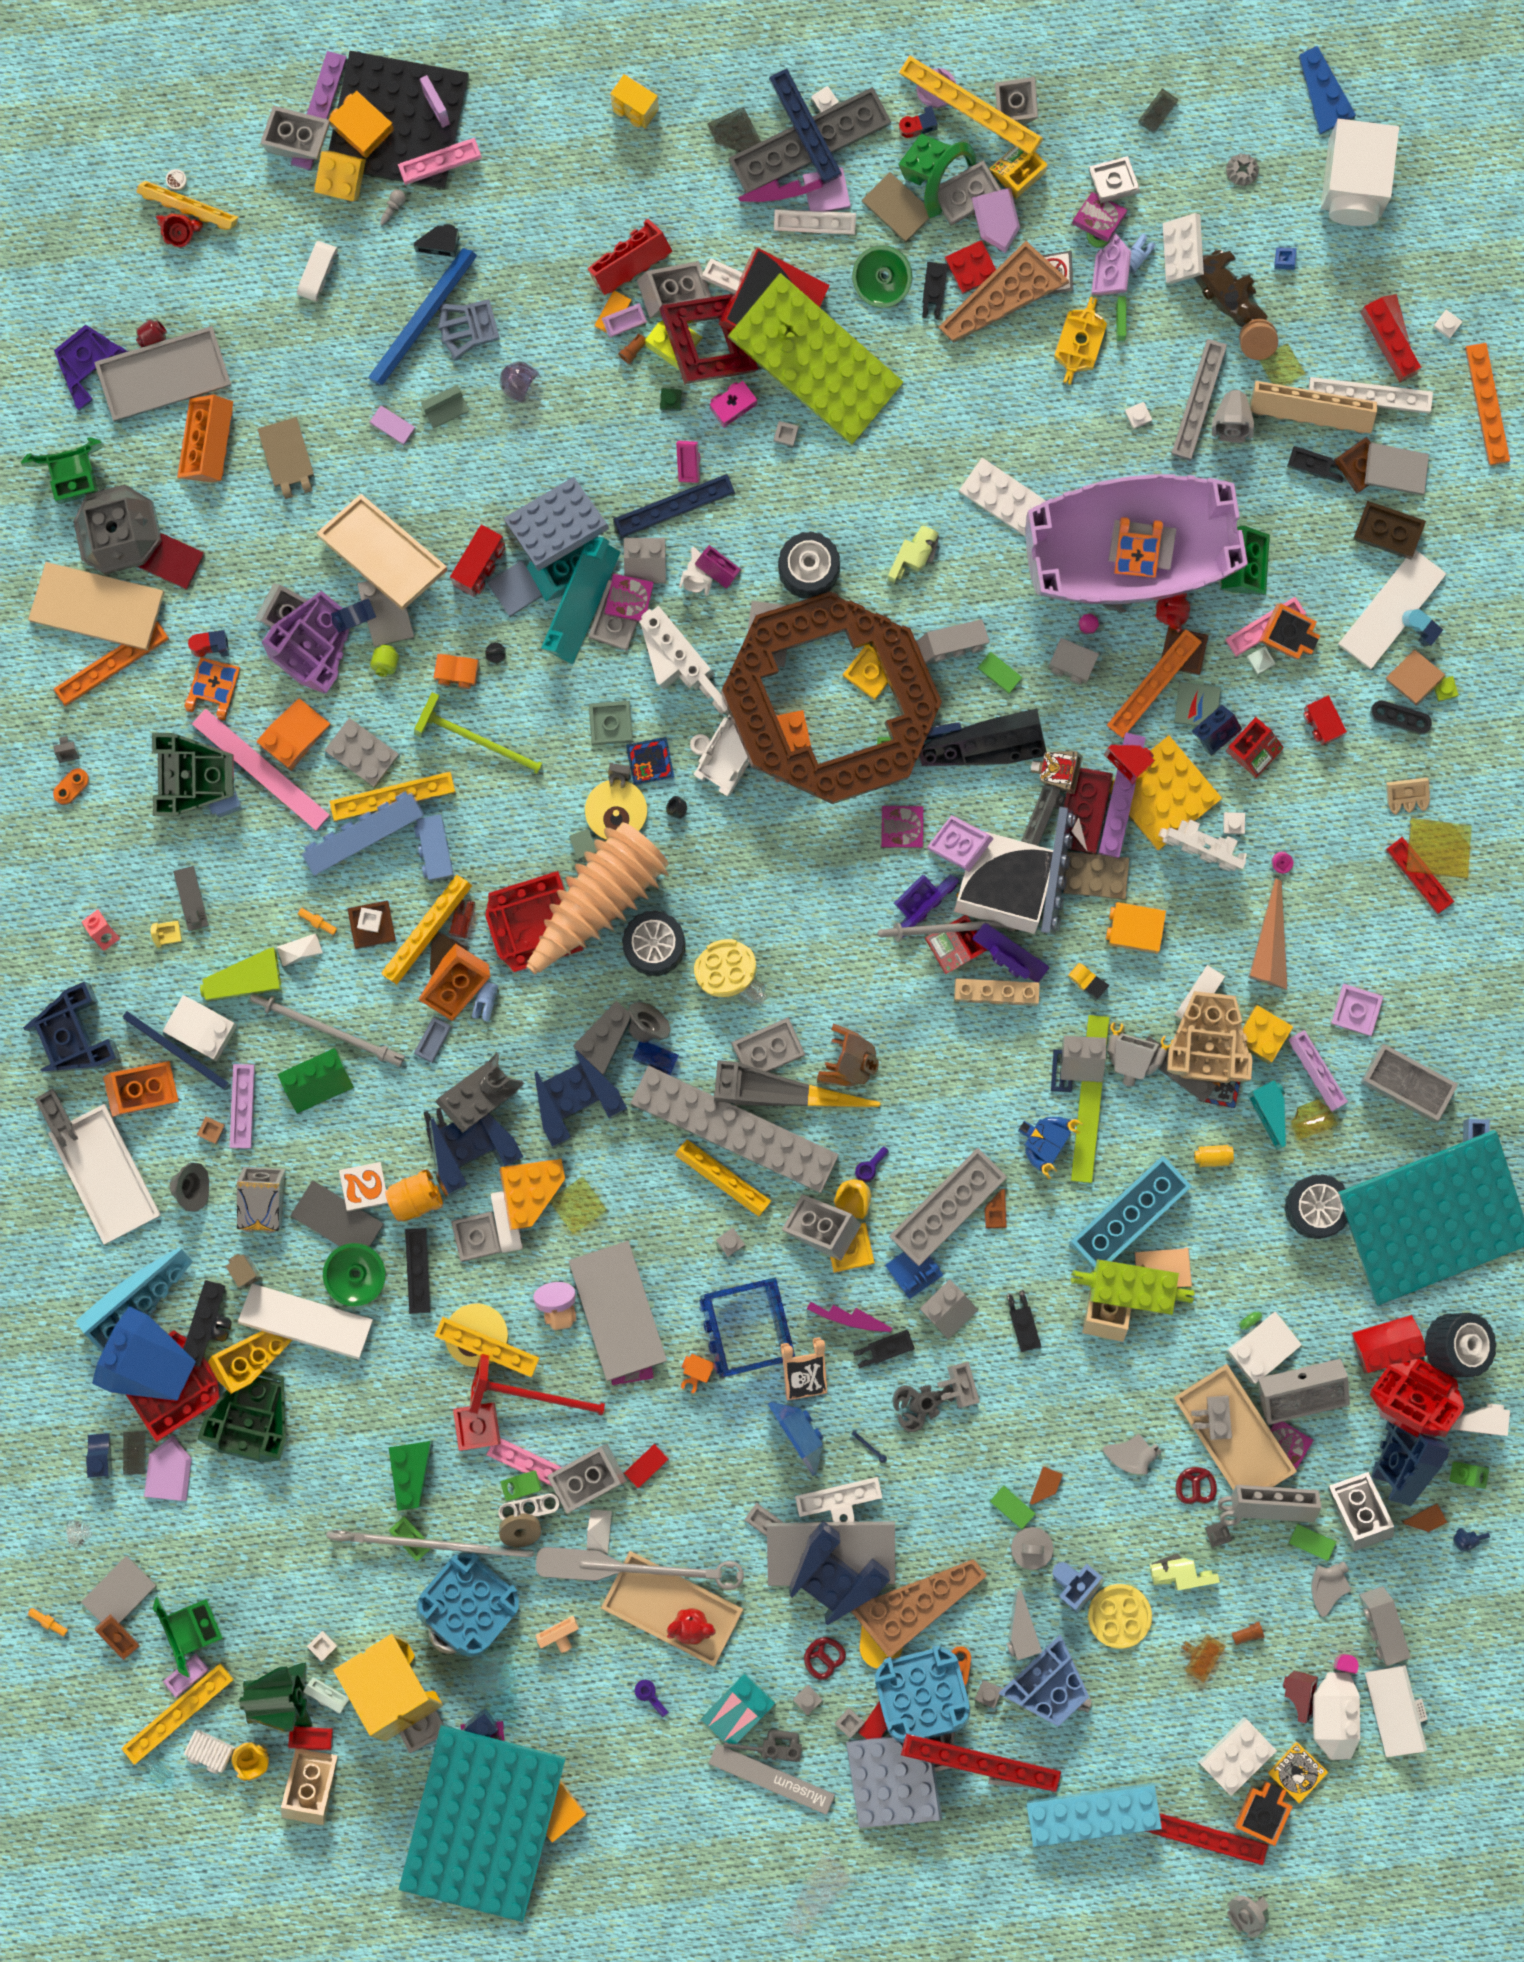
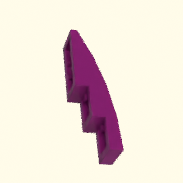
[738,178,824,202]
[807,1301,893,1332]

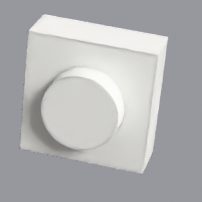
[811,86,839,113]
[1433,310,1463,339]
[1125,402,1152,430]
[1223,812,1245,834]
[357,908,383,933]
[307,1631,338,1662]

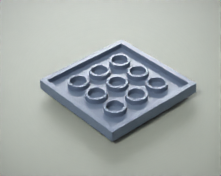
[503,477,609,571]
[846,1736,942,1828]

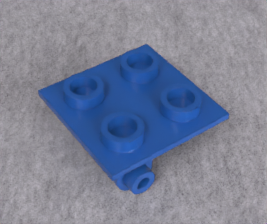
[885,1252,943,1299]

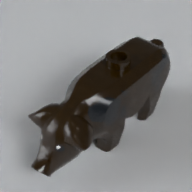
[1194,250,1268,327]

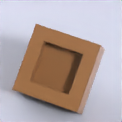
[197,1116,226,1144]

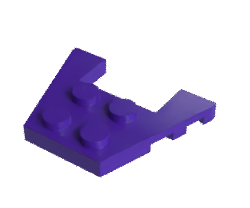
[54,325,128,411]

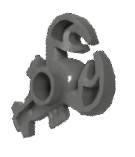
[892,1385,954,1432]

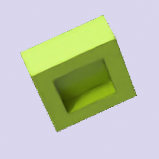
[1434,676,1459,702]

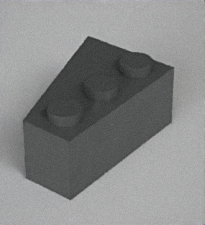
[573,1001,632,1076]

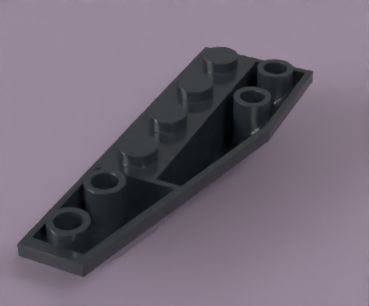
[919,709,1047,766]

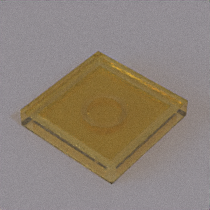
[550,1176,607,1235]

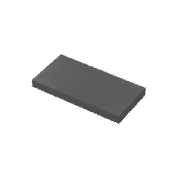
[290,1180,384,1247]

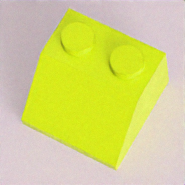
[645,320,703,370]

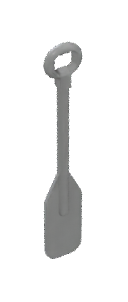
[326,1530,534,1557]
[536,1547,744,1590]

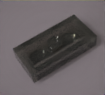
[1138,88,1179,134]
[123,1432,146,1475]

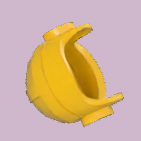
[232,1742,269,1781]

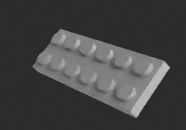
[889,1148,1007,1266]

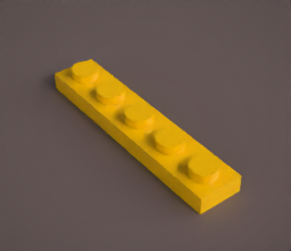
[136,181,239,230]
[675,1139,771,1217]
[434,1317,540,1377]

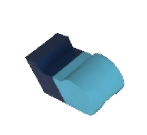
[1402,609,1443,646]

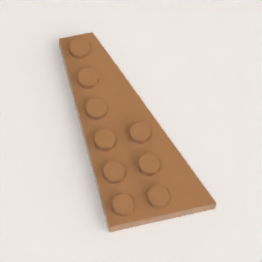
[939,241,1069,343]
[851,1559,987,1658]

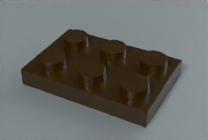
[1353,501,1426,560]

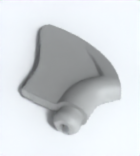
[1103,1433,1162,1474]
[1311,1562,1352,1617]

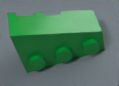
[388,1441,432,1511]

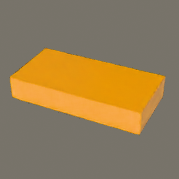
[594,291,632,333]

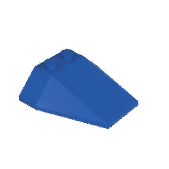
[92,1306,196,1400]
[768,1402,824,1476]

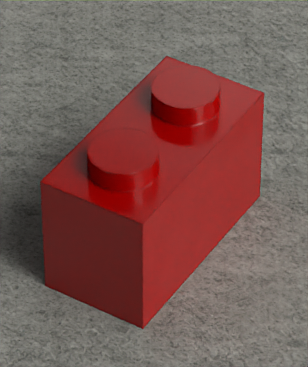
[1303,695,1347,746]

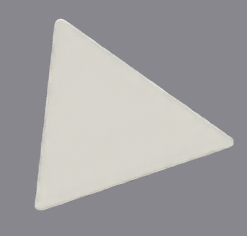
[1072,818,1087,851]

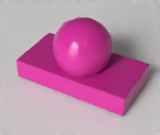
[676,441,701,483]

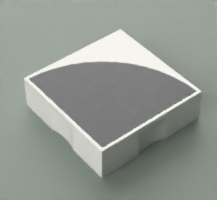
[954,831,1053,934]

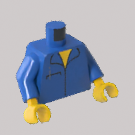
[1018,1117,1083,1179]

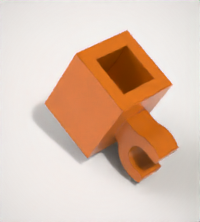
[681,1354,715,1394]

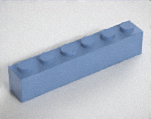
[302,791,424,876]

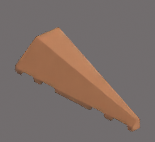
[1248,879,1287,990]

